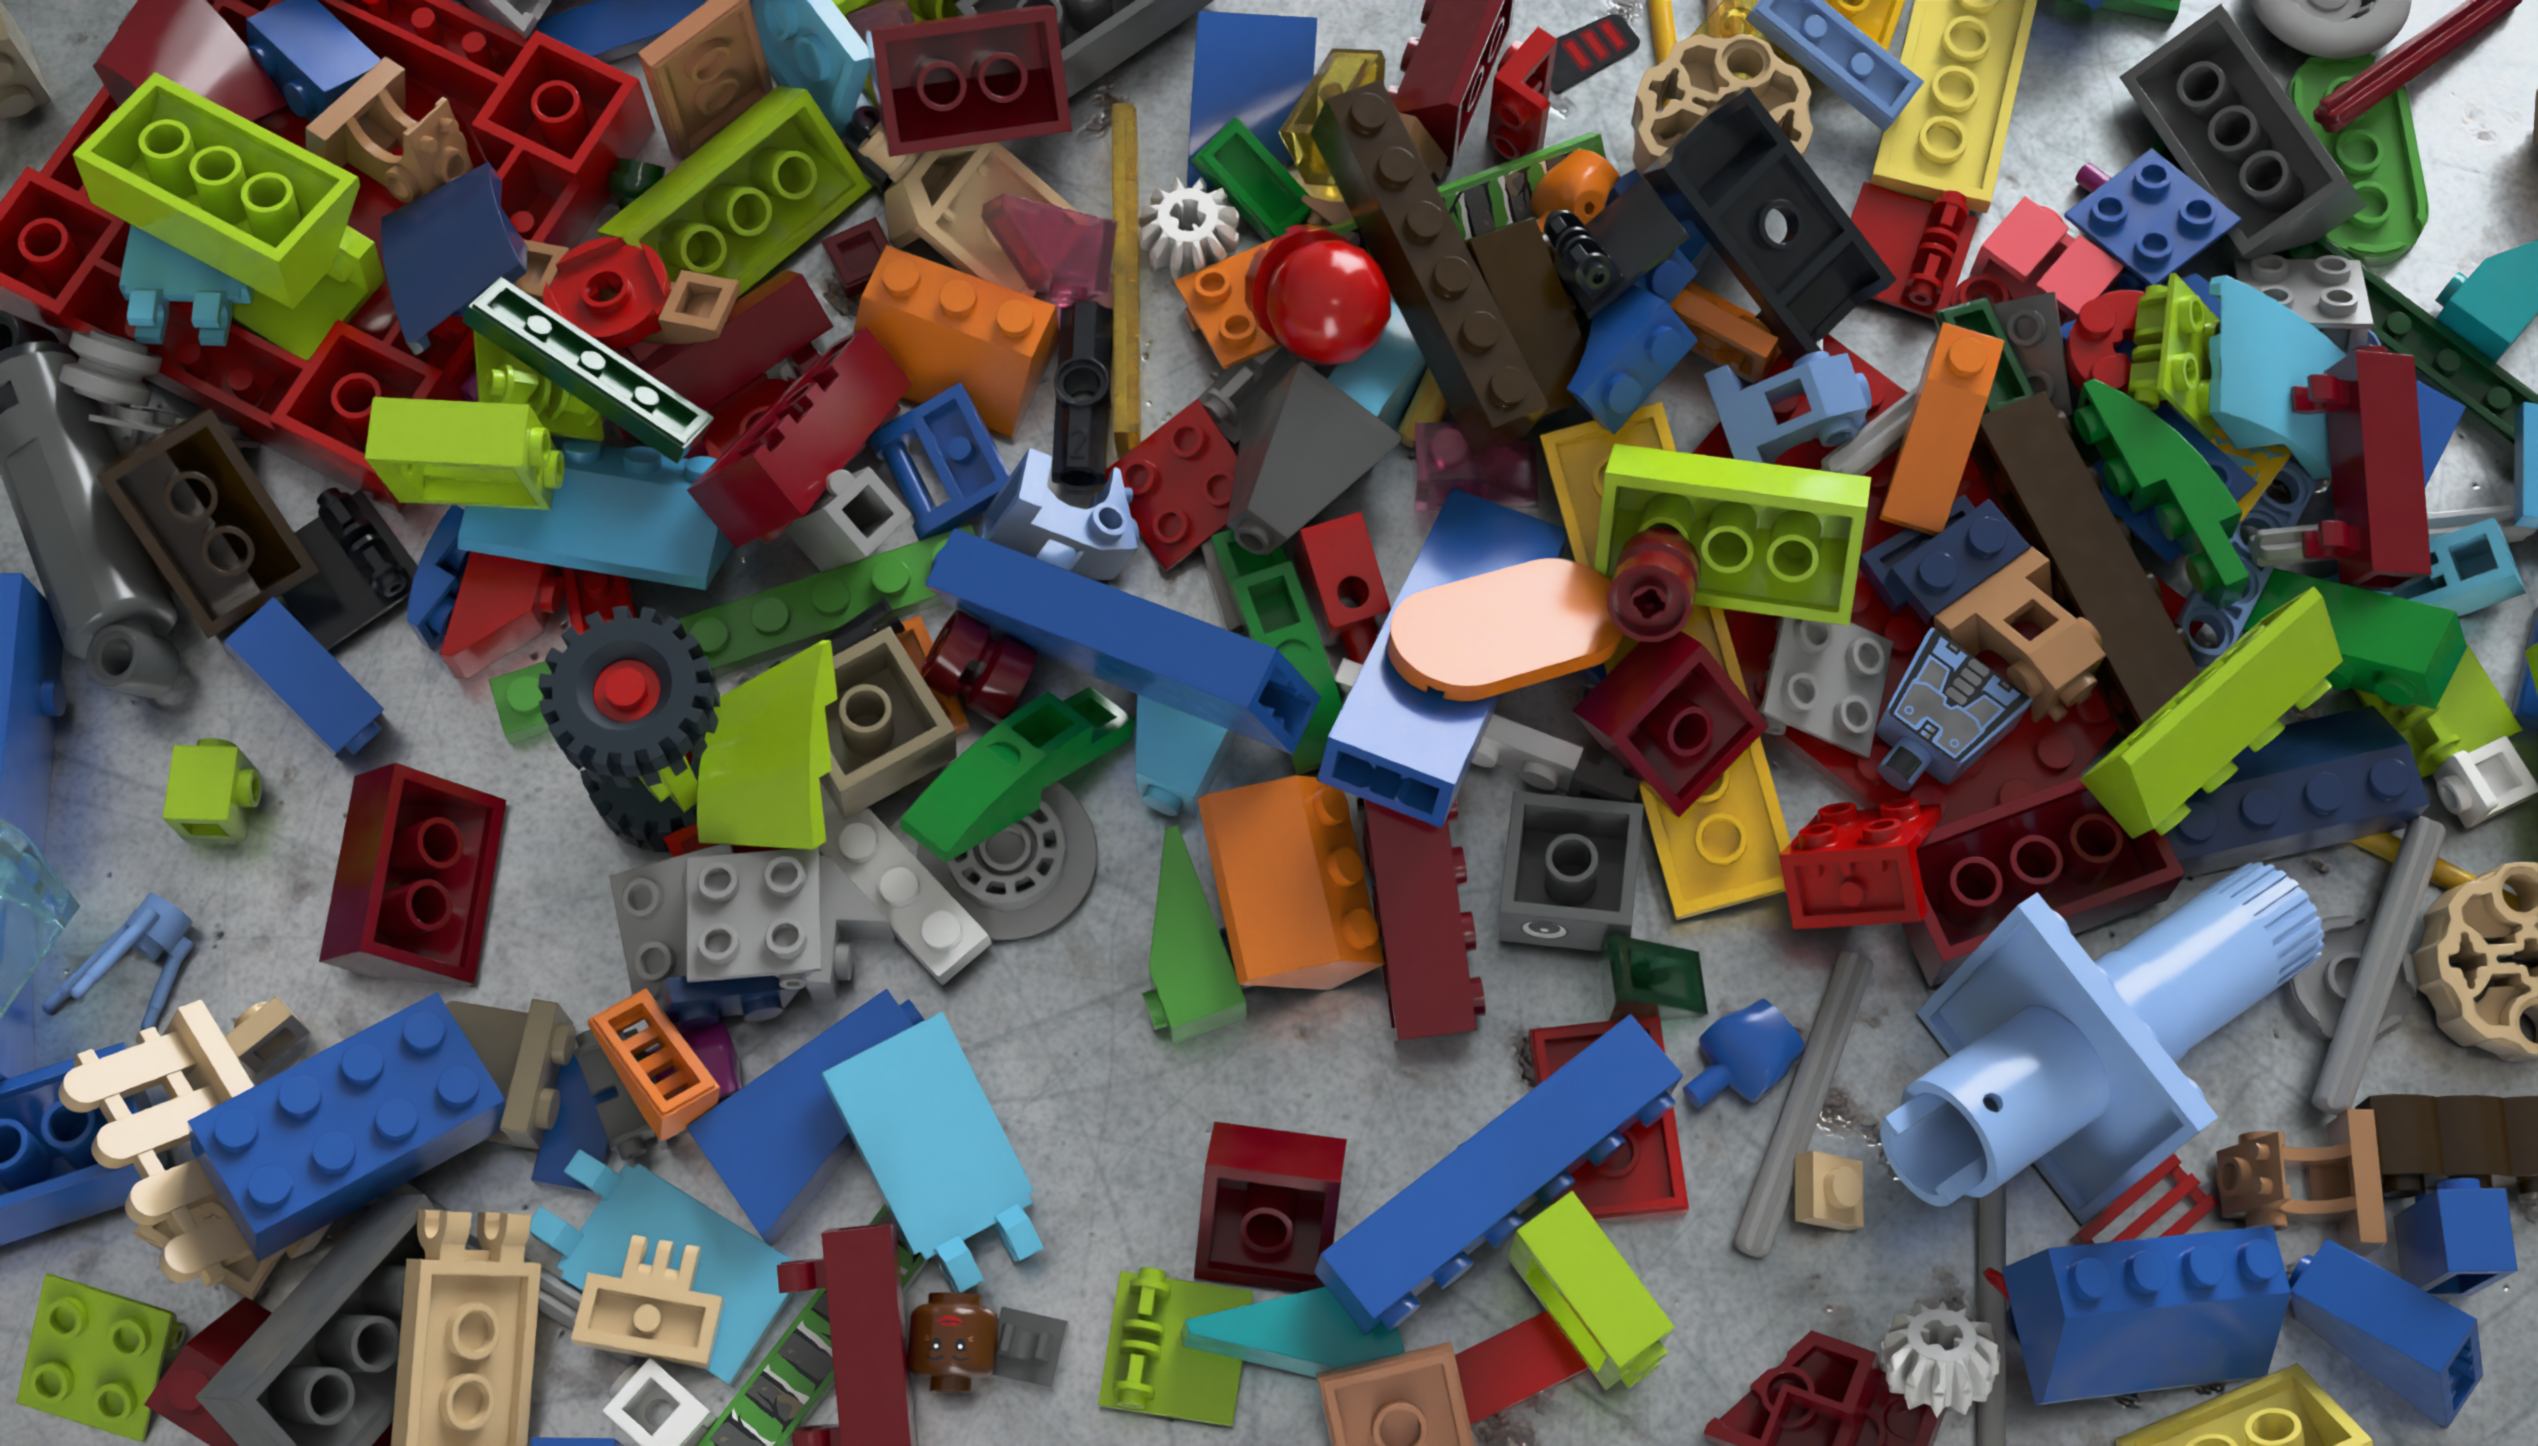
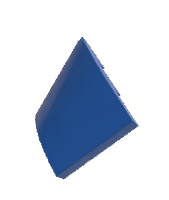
[1187,11,1317,191]

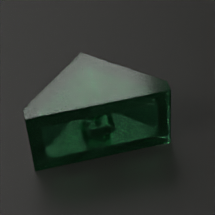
[1598,935,1708,1021]

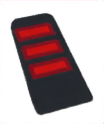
[1551,14,1640,92]

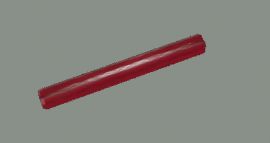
[2313,0,2523,133]

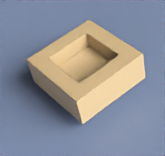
[225,995,310,1074]
[1795,1151,1864,1231]

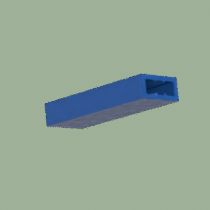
[1317,487,1568,828]
[925,528,1321,755]

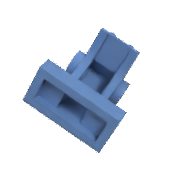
[1704,351,1872,464]
[979,448,1139,580]

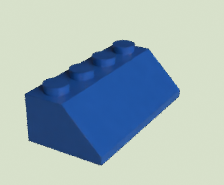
[0,1042,169,1246]
[2002,1226,2291,1405]

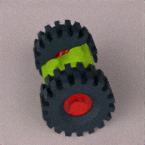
[538,606,720,853]

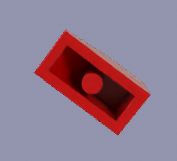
[440,551,564,679]

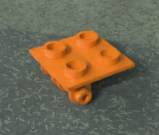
[1174,239,1281,370]

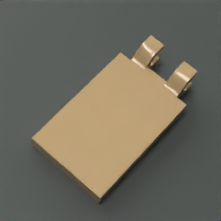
[391,1209,541,1446]

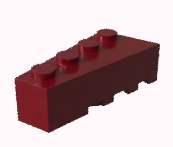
[687,326,913,549]
[1355,795,1486,1041]

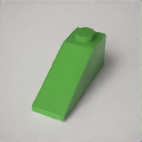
[1142,824,1247,1045]

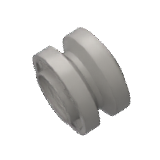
[59,330,163,408]

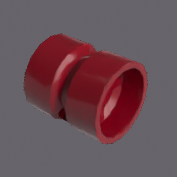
[1607,528,1701,642]
[920,609,1037,724]

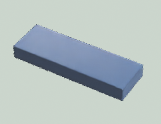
[1745,0,1924,132]

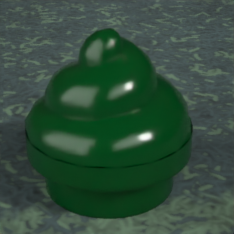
[607,158,666,211]

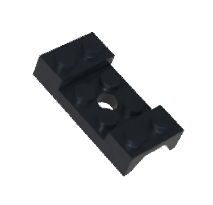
[1642,87,1897,364]

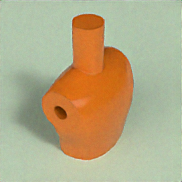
[1530,149,1620,233]

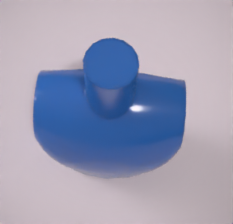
[1683,998,1805,1108]

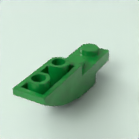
[2074,378,2249,611]
[1211,529,1343,775]
[900,686,1135,863]

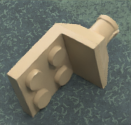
[858,120,1089,297]

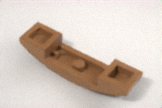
[513,239,741,344]

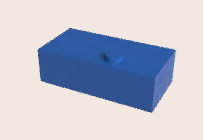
[0,573,66,860]

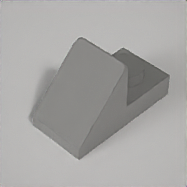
[806,856,895,1000]

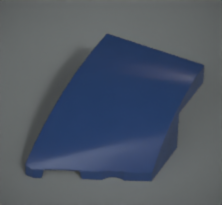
[381,161,528,355]

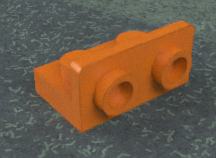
[1669,281,1782,384]

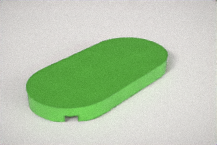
[2285,53,2429,267]

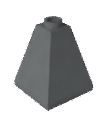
[1226,360,1402,556]

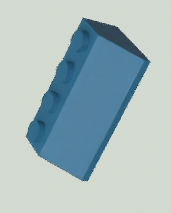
[458,437,733,590]

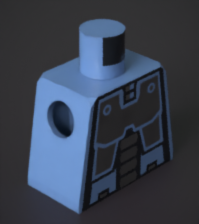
[1875,627,2033,791]

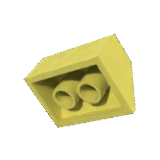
[2115,1363,2374,1446]

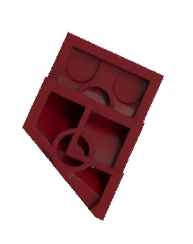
[93,0,287,123]
[1703,1330,1947,1446]

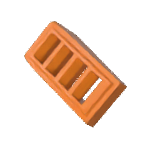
[588,988,720,1141]

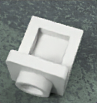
[2432,736,2538,829]

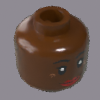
[908,1292,999,1393]

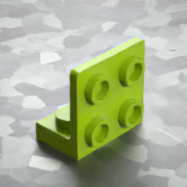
[232,225,385,361]

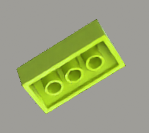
[72,72,360,309]
[596,86,872,298]
[1594,443,1871,626]
[2080,586,2343,839]

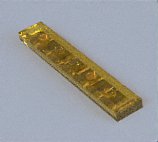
[1112,103,1141,458]

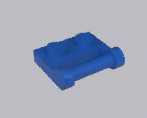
[869,382,1011,541]

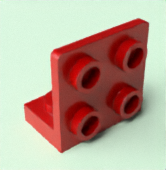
[1779,797,1942,930]

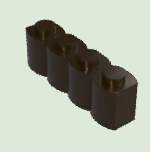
[2355,1094,2538,1200]

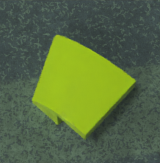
[697,640,838,850]

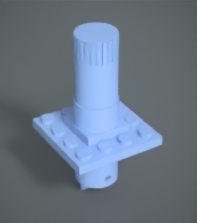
[1880,862,2325,1225]

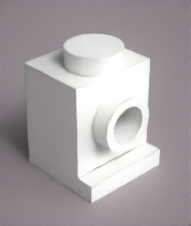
[602,1358,718,1446]

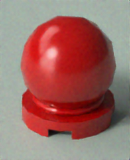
[1245,224,1391,366]

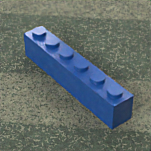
[1314,1014,1683,1336]

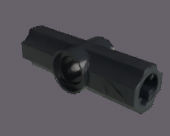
[1051,301,1114,490]

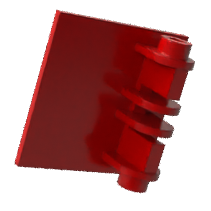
[1851,182,1979,319]
[1106,399,1238,571]

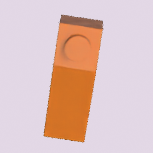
[1879,322,2005,536]

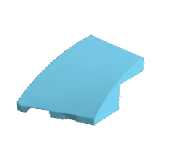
[2209,275,2347,480]

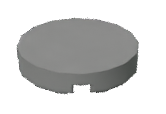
[2282,915,2418,1043]

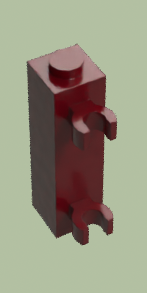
[606,269,834,459]
[2291,345,2432,592]
[777,1222,917,1446]

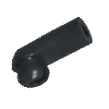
[845,106,893,194]

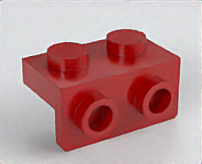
[1487,26,1558,160]

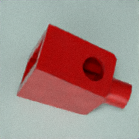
[1293,511,1391,665]

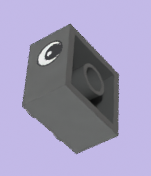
[1499,791,1644,954]

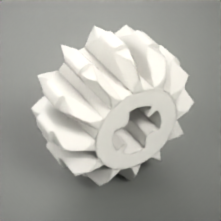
[1138,176,1239,280]
[1880,1298,2000,1418]

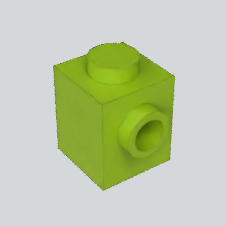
[162,738,262,841]

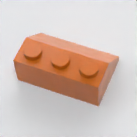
[853,245,1060,442]
[1197,775,1385,990]

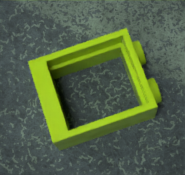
[364,397,565,510]
[1507,1191,1675,1390]

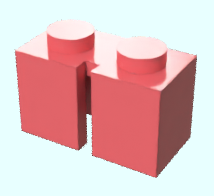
[1970,196,2124,327]

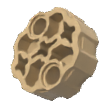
[1631,33,1814,182]
[2412,862,2538,1062]

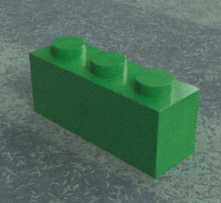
[2242,568,2467,709]

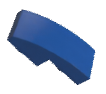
[407,505,471,650]

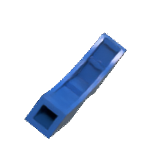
[1553,204,1698,435]

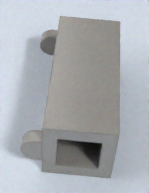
[785,466,911,572]

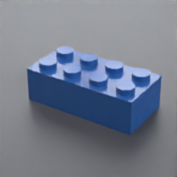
[187,992,506,1262]

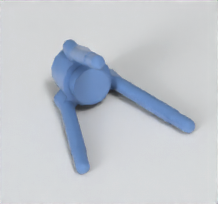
[42,893,195,1031]

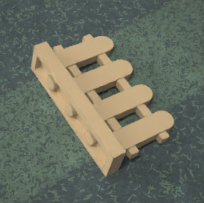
[58,1000,333,1288]

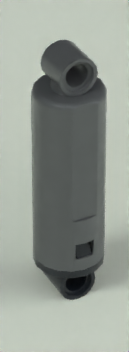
[0,310,180,698]

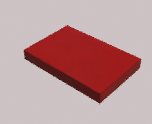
[1528,1015,1689,1224]

